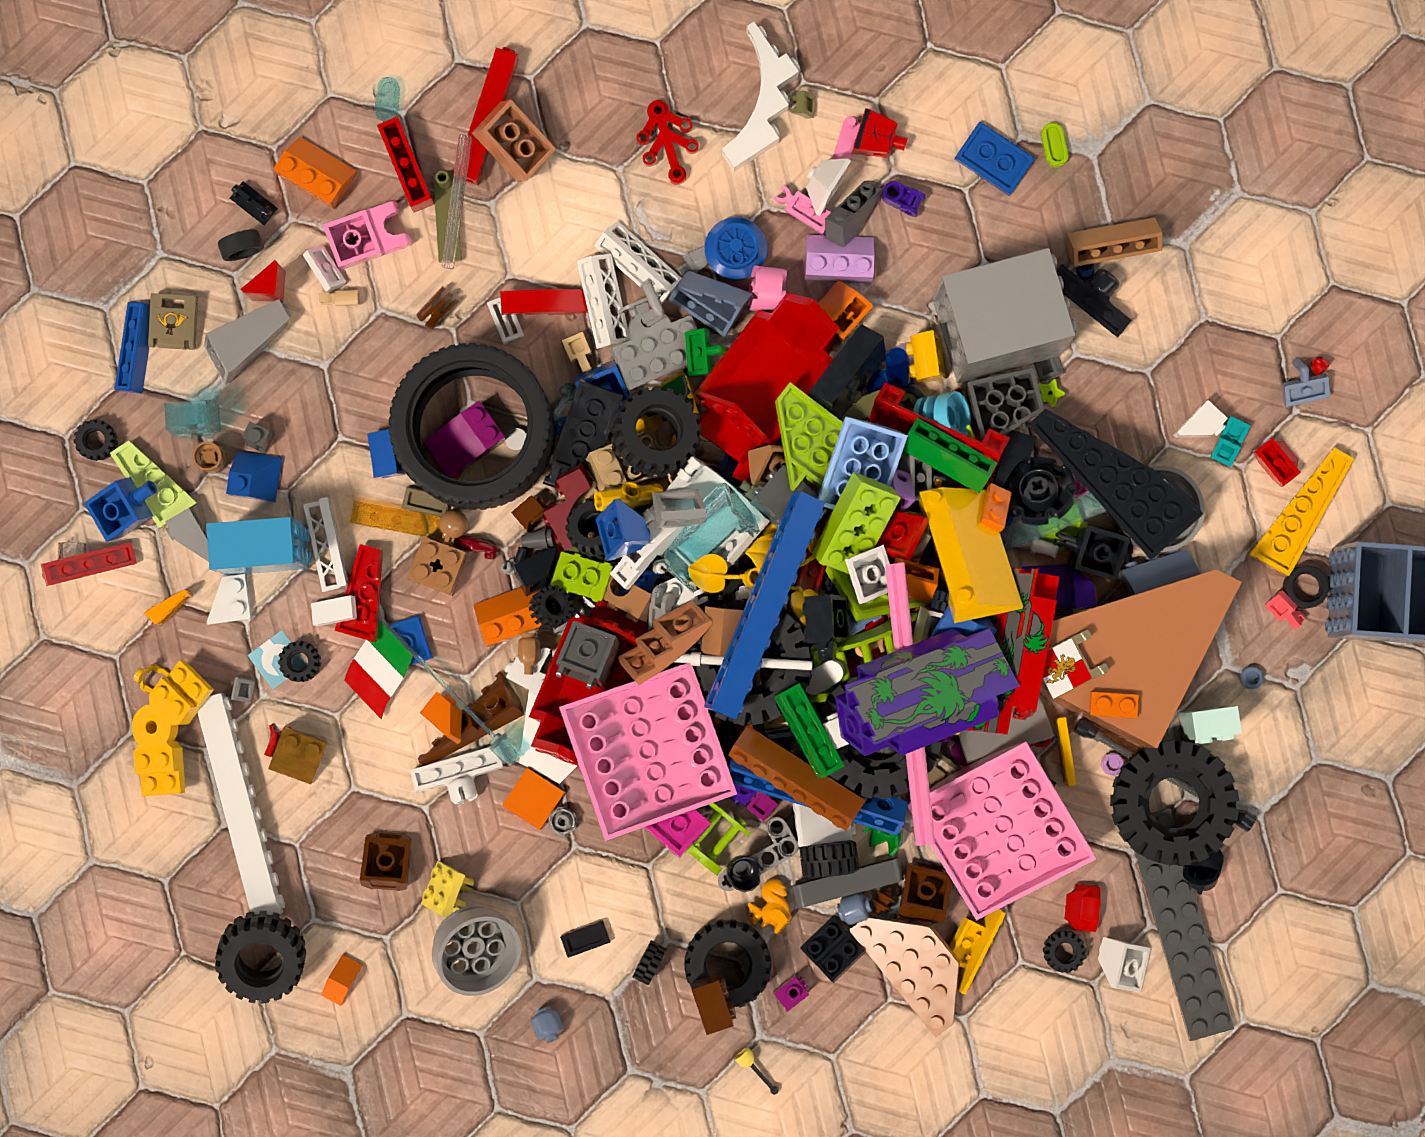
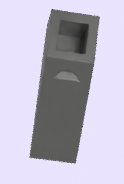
[825,181,883,247]

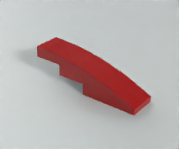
[500,289,588,315]

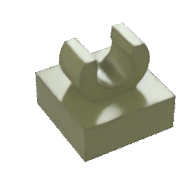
[789,91,816,119]

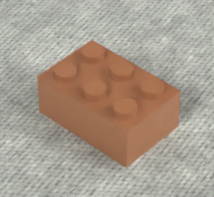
[472,99,556,182]

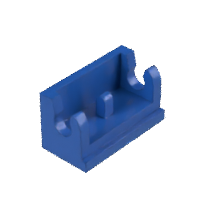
[367,429,405,478]

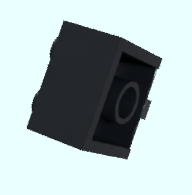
[802,595,850,661]

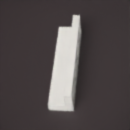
[594,221,682,304]
[577,254,630,349]
[303,497,349,592]

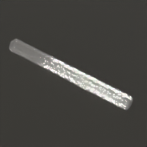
[442,134,472,269]

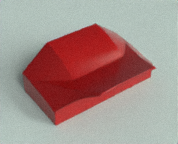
[1253,438,1301,487]
[1064,884,1101,932]

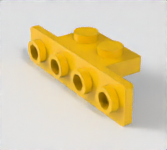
[949,909,1006,994]

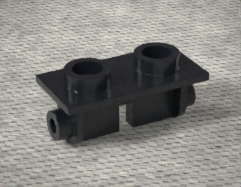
[229,181,278,226]

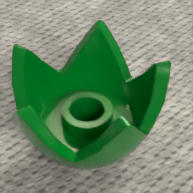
[863,826,903,857]

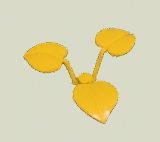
[745,528,825,627]
[688,533,775,593]

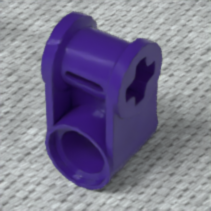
[881,181,926,217]

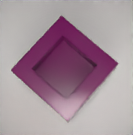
[746,792,778,822]

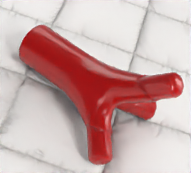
[264,725,292,757]

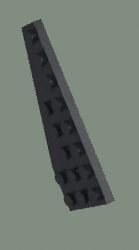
[1028,409,1204,560]

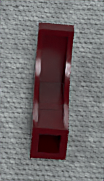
[543,463,593,551]

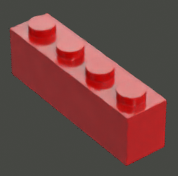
[377,116,434,213]

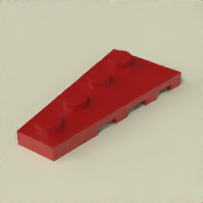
[334,544,383,643]

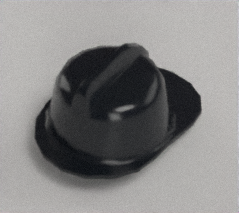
[1183,849,1224,895]

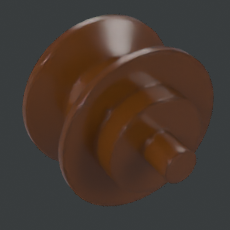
[872,888,897,914]

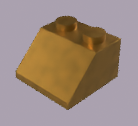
[268,726,327,784]

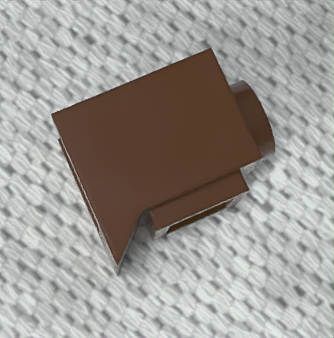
[511,495,547,533]

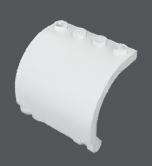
[643,456,770,571]

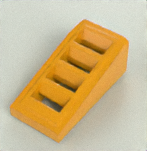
[144,589,193,626]

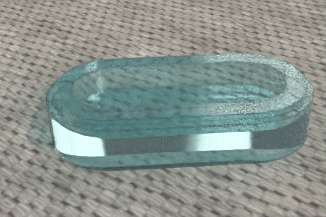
[375,77,400,122]

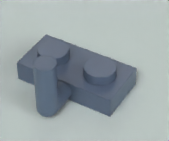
[1282,358,1330,407]

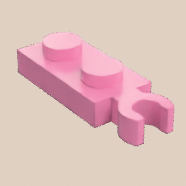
[774,186,831,235]

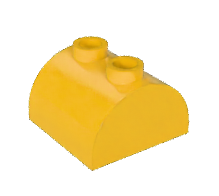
[906,330,946,382]

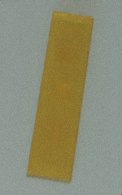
[350,501,441,540]

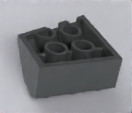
[965,368,1044,442]

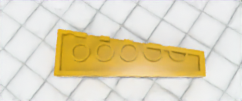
[1248,448,1354,576]

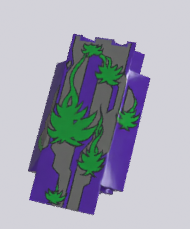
[835,628,1020,756]

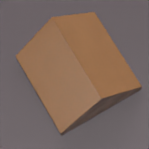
[748,445,786,486]
[701,606,743,656]

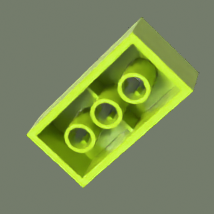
[812,472,901,574]

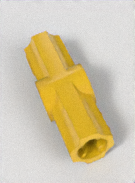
[594,482,663,511]

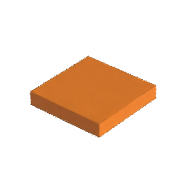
[502,767,565,830]

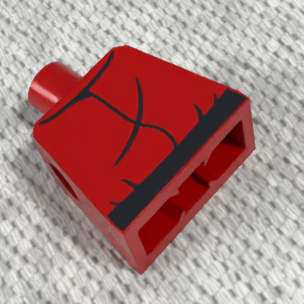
[852,108,908,158]

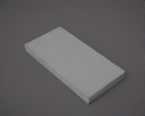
[957,695,1054,763]

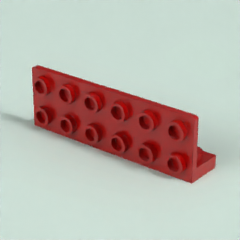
[868,382,1010,485]

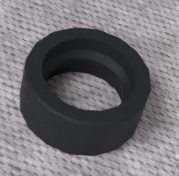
[217,229,264,261]
[1282,566,1329,609]

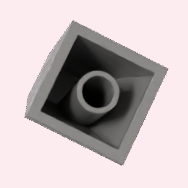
[204,299,291,385]

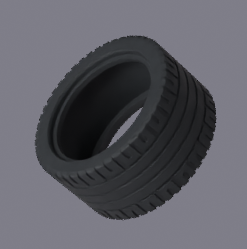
[388,343,555,510]

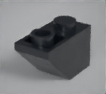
[513,547,557,597]

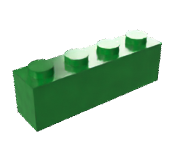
[903,418,997,494]

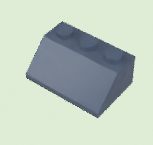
[1119,548,1200,597]

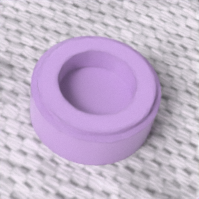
[1101,753,1124,776]

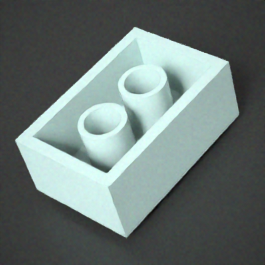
[1178,706,1242,744]

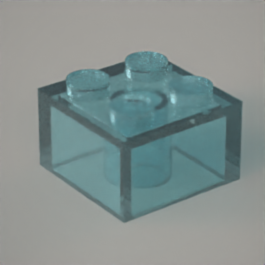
[164,400,221,439]

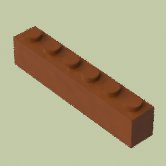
[728,725,866,831]

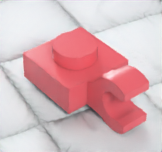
[1264,590,1306,630]

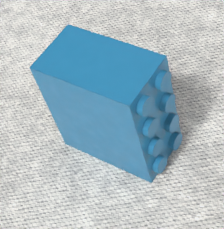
[206,517,312,575]

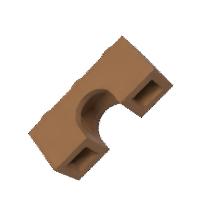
[599,576,652,623]

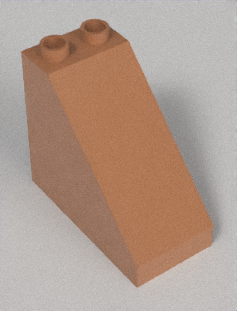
[1040,569,1242,748]

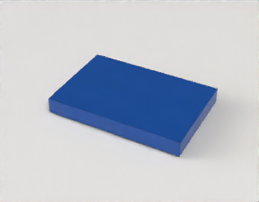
[954,121,1035,196]

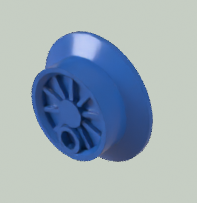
[705,217,767,280]

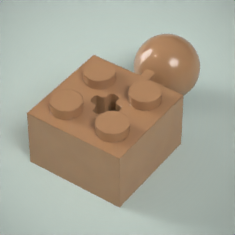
[407,509,468,596]

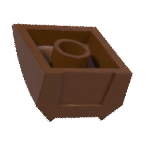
[360,832,411,891]
[898,862,952,924]

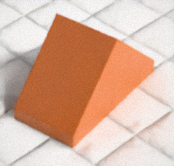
[321,954,363,1006]

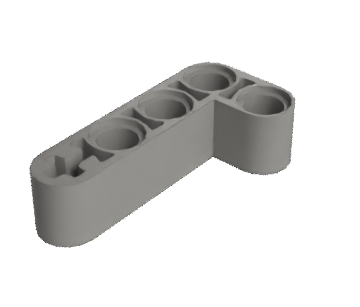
[718,816,798,891]

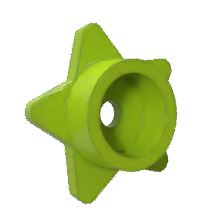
[1038,379,1065,408]

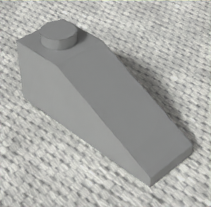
[165,508,209,562]

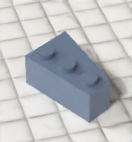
[669,271,753,337]

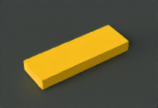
[1054,717,1076,786]

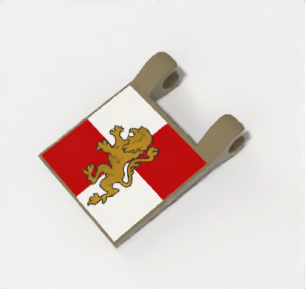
[1042,630,1109,700]

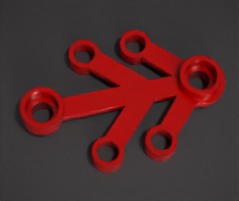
[636,100,699,185]

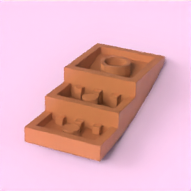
[618,600,712,685]

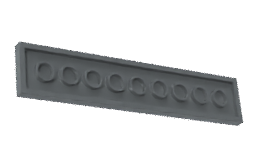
[1134,808,1234,1041]

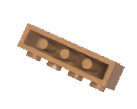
[1067,218,1162,267]

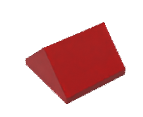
[241,260,286,303]

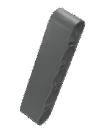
[791,857,904,908]

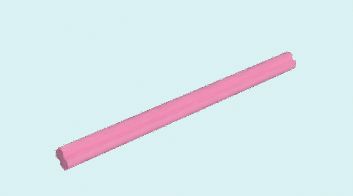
[885,563,935,846]

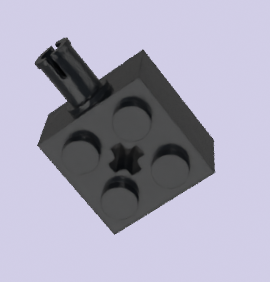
[1053,521,1131,581]

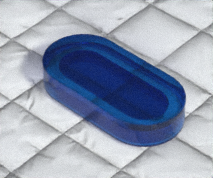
[886,347,911,391]

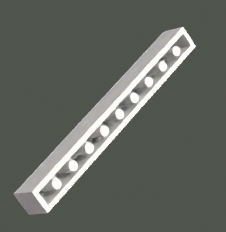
[198,693,285,915]

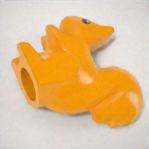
[748,879,792,935]

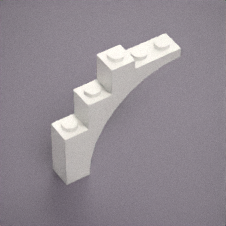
[722,22,800,172]

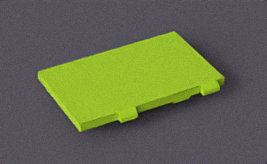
[551,552,614,603]

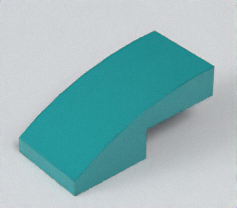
[1210,415,1251,467]

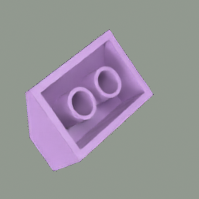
[805,235,874,282]

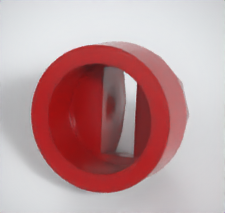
[1310,357,1331,375]

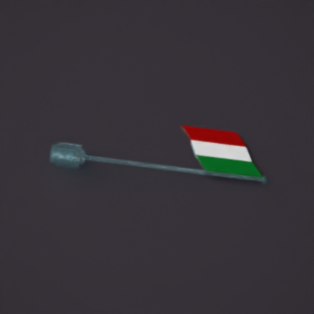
[344,612,523,766]

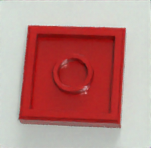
[875,510,929,561]

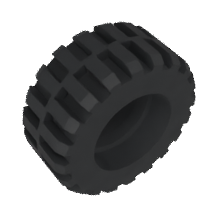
[611,386,702,478]
[215,910,306,1004]
[684,919,772,1008]

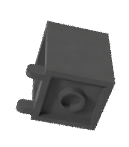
[556,620,623,690]

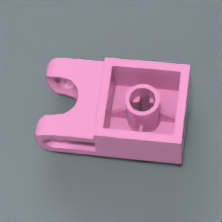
[323,201,412,271]

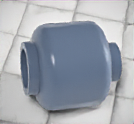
[837,892,873,925]
[531,1007,564,1043]

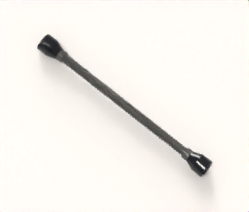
[1073,716,1257,832]

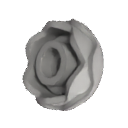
[549,807,577,836]

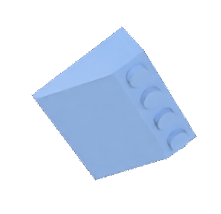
[817,416,908,510]

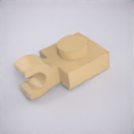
[562,332,592,374]

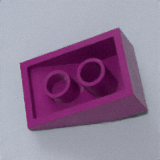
[424,401,505,478]

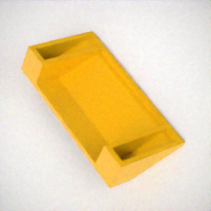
[919,487,1023,623]

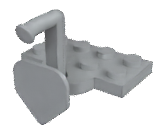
[610,280,697,391]

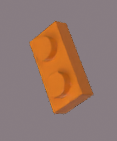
[980,483,1011,532]
[1089,692,1139,718]

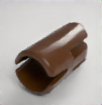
[416,286,459,329]

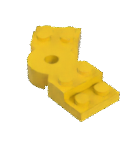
[132,660,214,797]

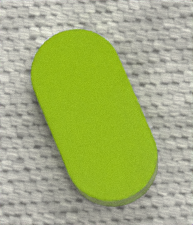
[1041,123,1068,168]

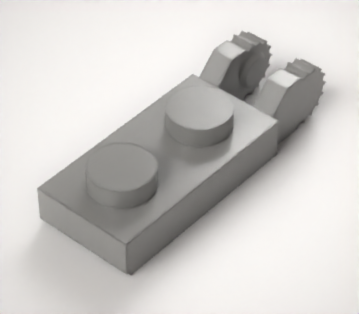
[648,585,675,632]

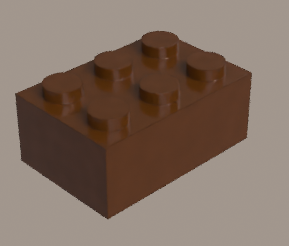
[692,973,737,1035]

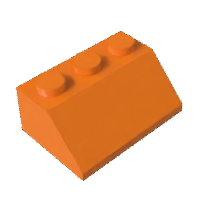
[273,137,358,209]
[473,587,546,647]

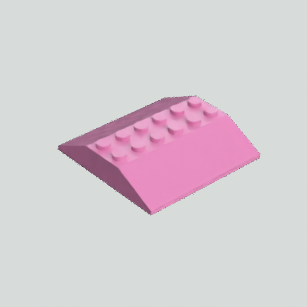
[559,663,737,841]
[907,741,1097,920]

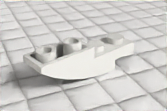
[610,506,685,590]

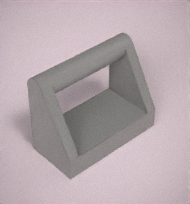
[652,489,707,529]

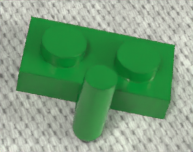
[685,328,729,377]

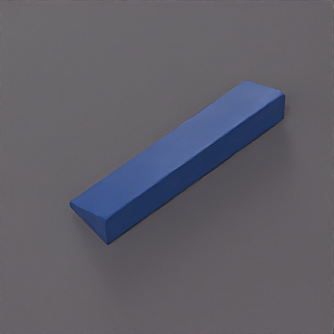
[114,302,150,394]

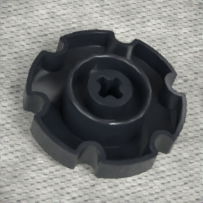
[1004,457,1076,526]

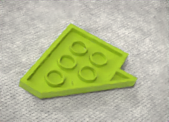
[775,382,843,491]
[825,566,931,621]

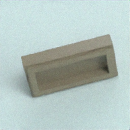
[401,487,449,518]

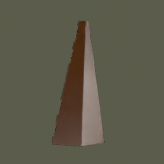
[418,672,525,766]

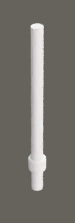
[674,652,813,670]

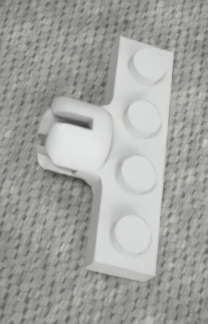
[410,745,504,804]

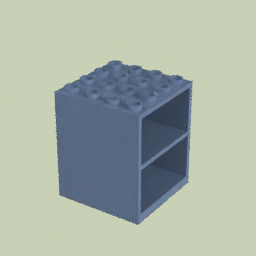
[1325,542,1425,644]

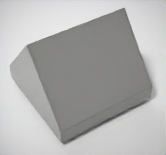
[231,677,255,703]

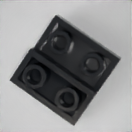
[800,916,866,983]

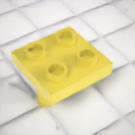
[421,861,474,917]

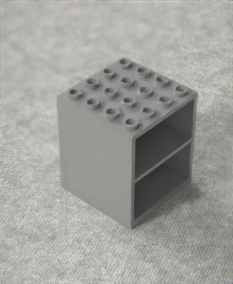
[932,248,1077,383]

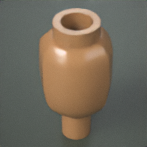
[518,633,540,675]

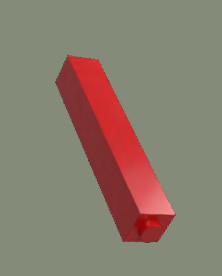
[455,47,519,185]

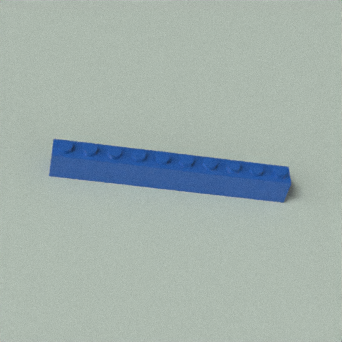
[704,491,825,719]

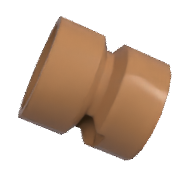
[192,442,228,474]

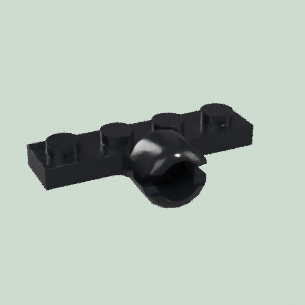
[1056,264,1132,338]

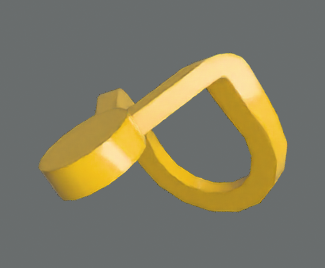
[134,664,169,693]

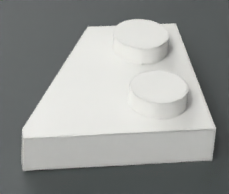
[207,574,252,625]

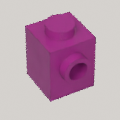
[773,974,809,1012]

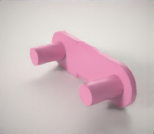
[832,117,860,159]

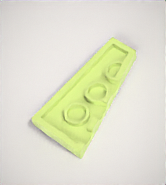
[110,441,198,528]

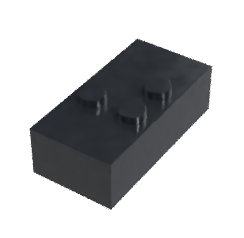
[809,324,887,420]

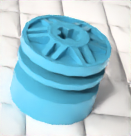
[913,391,971,436]

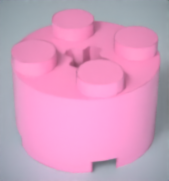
[748,265,787,313]

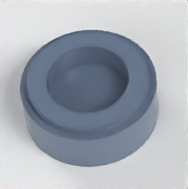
[1239,667,1264,689]

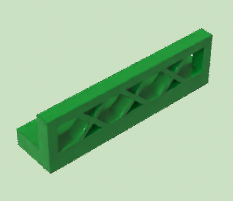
[773,683,844,778]

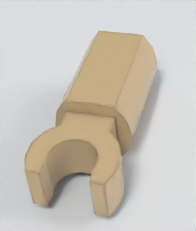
[319,290,359,306]

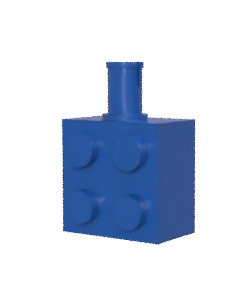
[84,477,157,542]

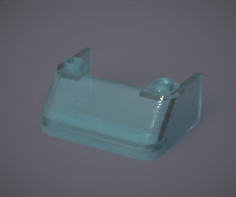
[663,483,760,593]

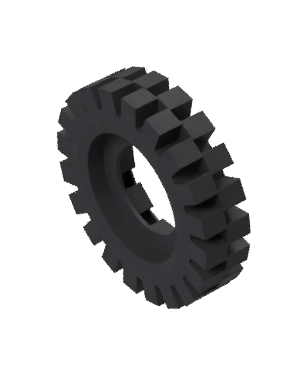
[686,599,814,725]
[818,675,941,799]
[1110,741,1239,866]

